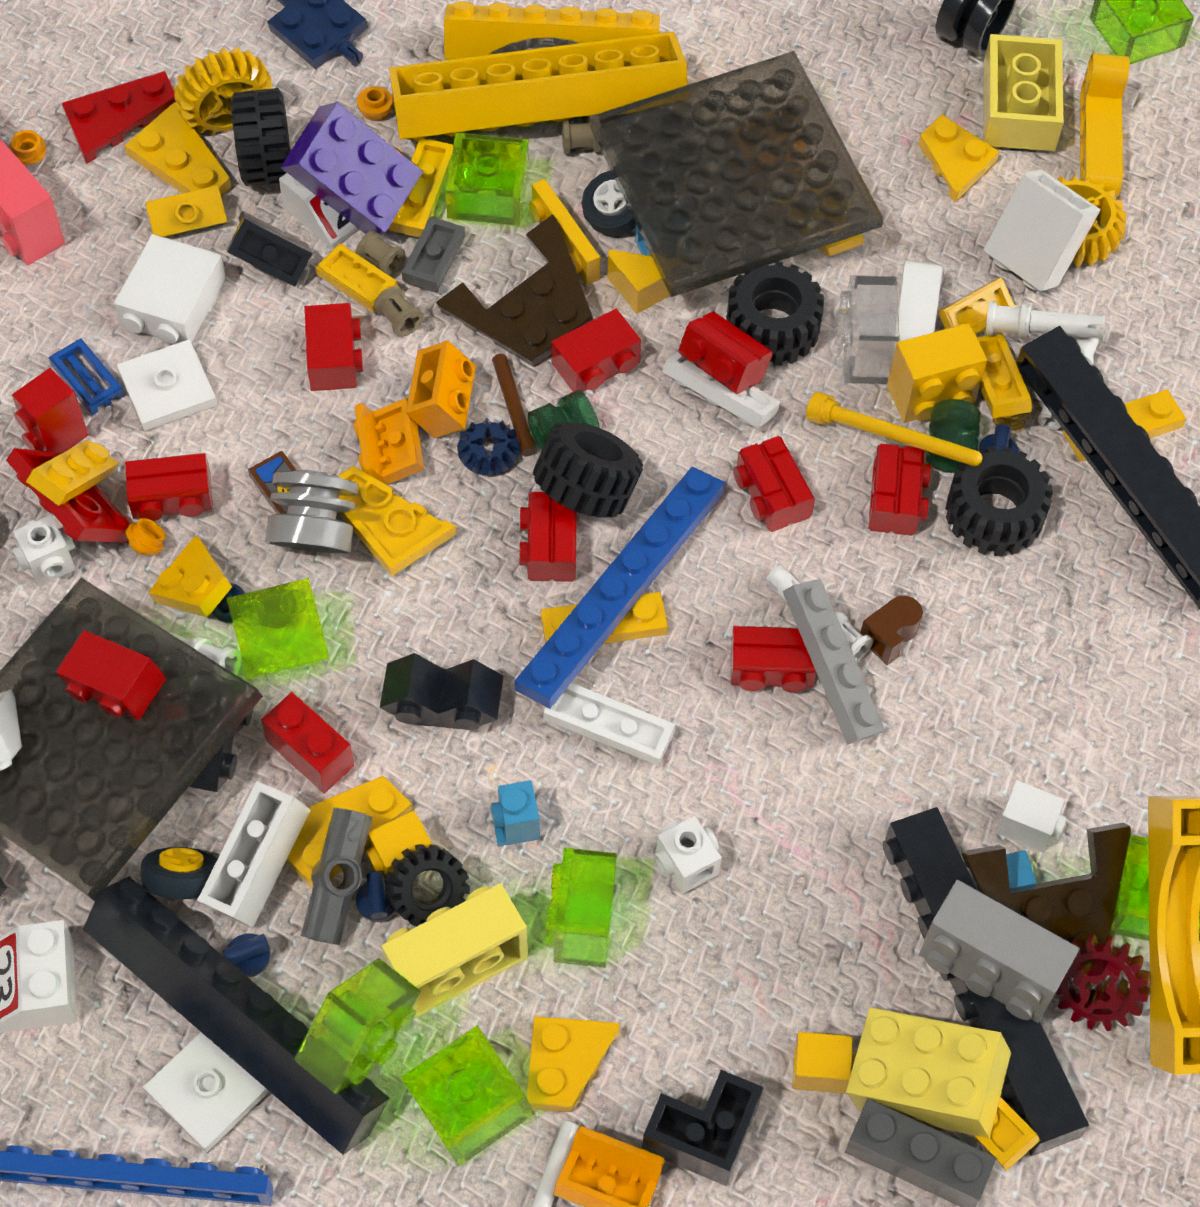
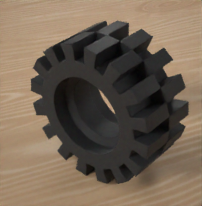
[385,844,470,927]

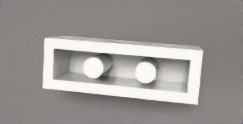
[197,781,311,928]

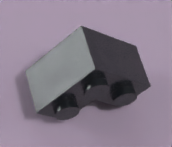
[642,1070,764,1186]

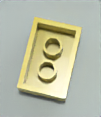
[983,34,1064,151]
[381,883,528,1020]
[846,1007,1011,1139]

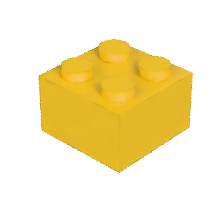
[887,323,987,423]

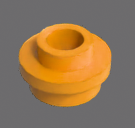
[357,86,393,121]
[9,130,47,165]
[126,518,166,555]

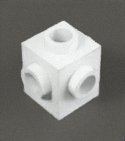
[12,515,76,586]
[654,816,722,894]

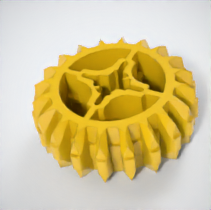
[174,47,273,135]
[1057,174,1127,268]

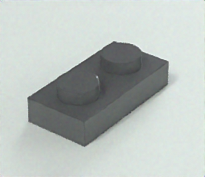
[402,216,465,292]

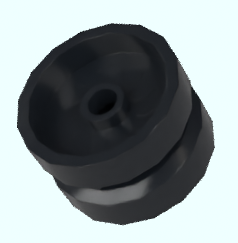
[935,0,1017,56]

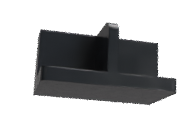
[226,211,312,286]

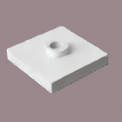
[117,339,218,431]
[143,1032,269,1153]

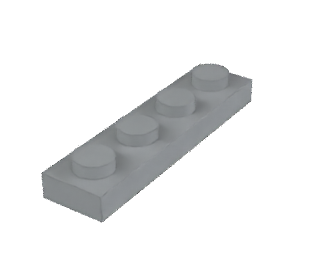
[783,579,885,745]

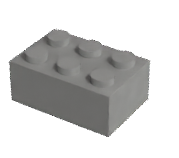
[919,880,1080,1023]

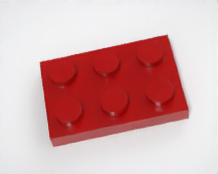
[6,448,130,543]

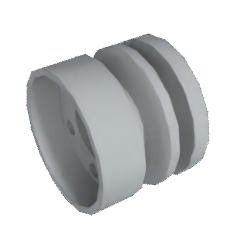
[265,470,358,554]

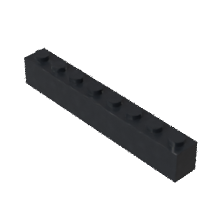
[1016,326,1200,609]
[883,807,1089,1156]
[83,876,390,1155]

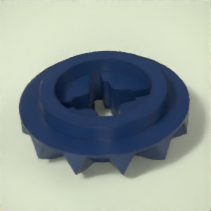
[457,418,520,475]

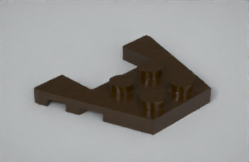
[436,214,594,367]
[962,822,1131,945]

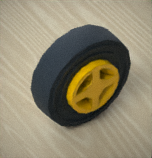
[140,847,217,899]

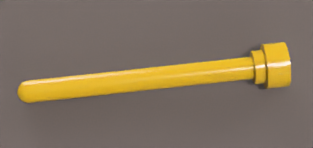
[806,391,982,466]

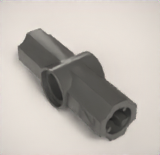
[300,808,372,946]

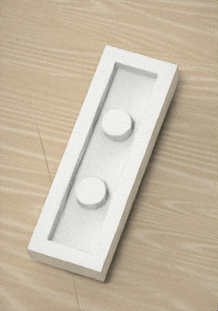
[662,351,781,429]
[543,683,676,766]

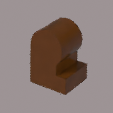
[860,595,923,665]

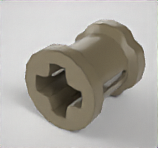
[562,119,601,154]
[355,230,406,277]
[374,286,423,337]

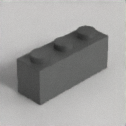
[844,1098,997,1207]

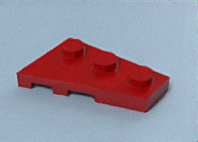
[62,71,176,164]

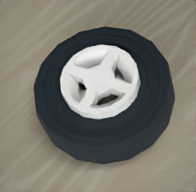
[581,170,649,236]

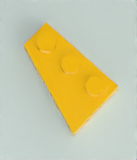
[124,102,232,196]
[338,466,457,577]
[286,776,412,889]

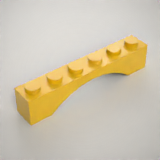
[444,1,660,59]
[1148,795,1200,1075]

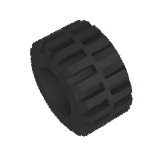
[231,88,291,186]
[726,261,824,366]
[533,422,643,518]
[945,446,1053,556]

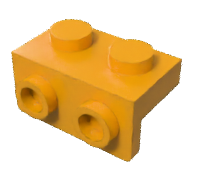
[353,397,424,485]
[553,1126,665,1207]

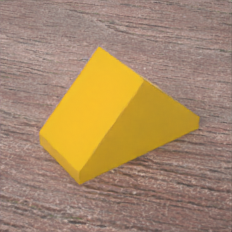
[607,249,684,314]

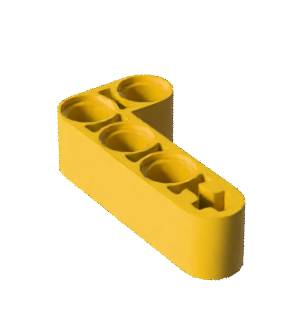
[1080,53,1130,197]

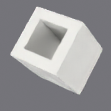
[995,780,1067,852]

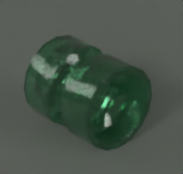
[527,390,600,451]
[926,399,981,473]

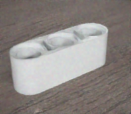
[891,260,943,354]

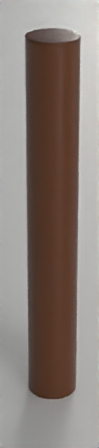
[492,354,537,456]

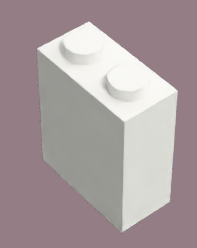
[983,169,1100,291]
[114,234,226,344]

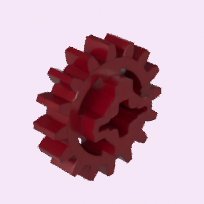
[1055,934,1150,1031]

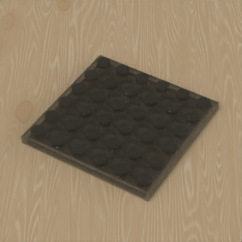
[589,51,883,297]
[0,577,263,901]

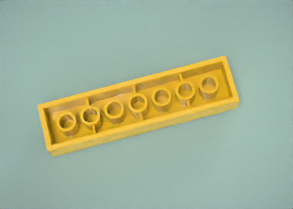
[389,31,689,141]

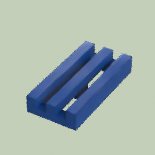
[48,338,125,416]

